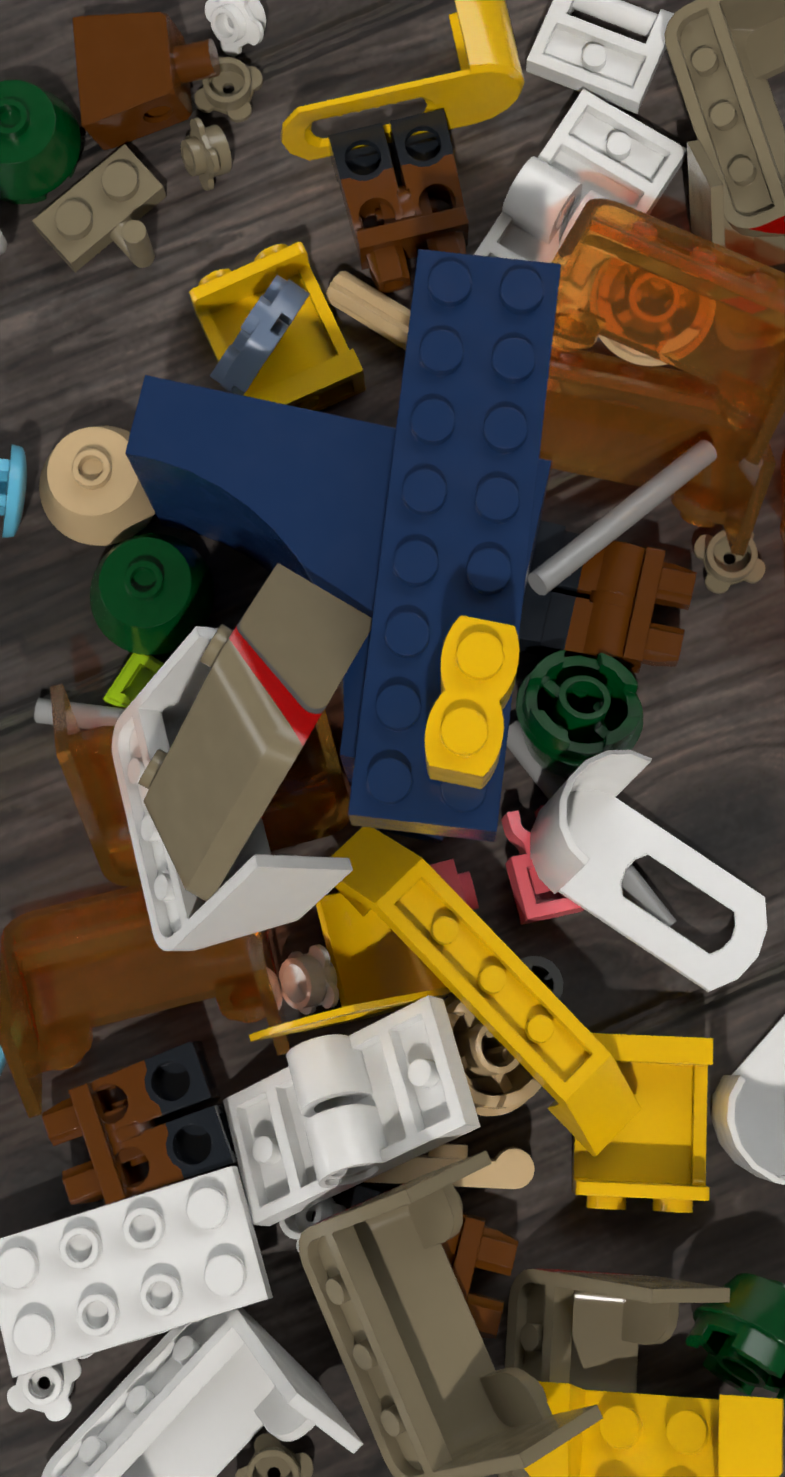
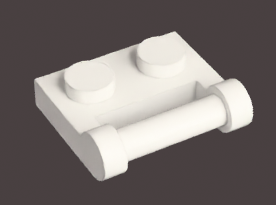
[526,0,674,114]

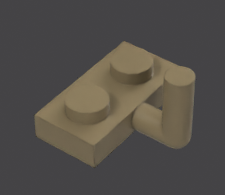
[32,144,167,273]

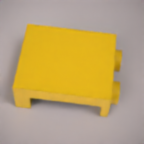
[189,242,366,411]
[572,1033,713,1213]

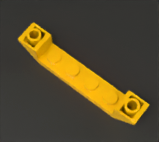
[331,827,641,1157]

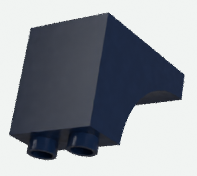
[125,375,552,843]

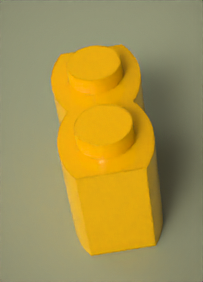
[425,615,519,789]

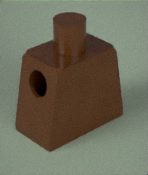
[72,12,220,150]

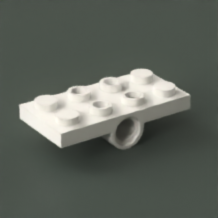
[474,89,687,356]
[223,995,481,1226]
[0,1166,273,1378]

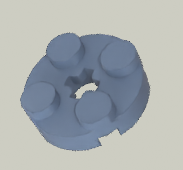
[210,275,310,395]

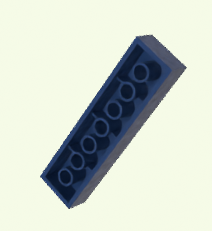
[348,249,561,842]

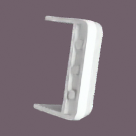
[112,626,353,951]
[41,1308,363,1477]

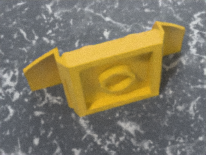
[524,1381,784,1477]

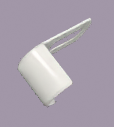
[530,750,767,992]
[711,1014,785,1185]

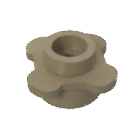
[194,57,263,123]
[181,118,232,191]
[693,524,765,594]
[235,1432,314,1477]

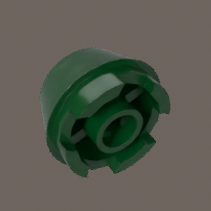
[0,80,81,204]
[90,533,215,655]
[516,650,643,778]
[686,1273,785,1408]

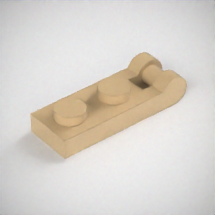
[364,1143,535,1189]

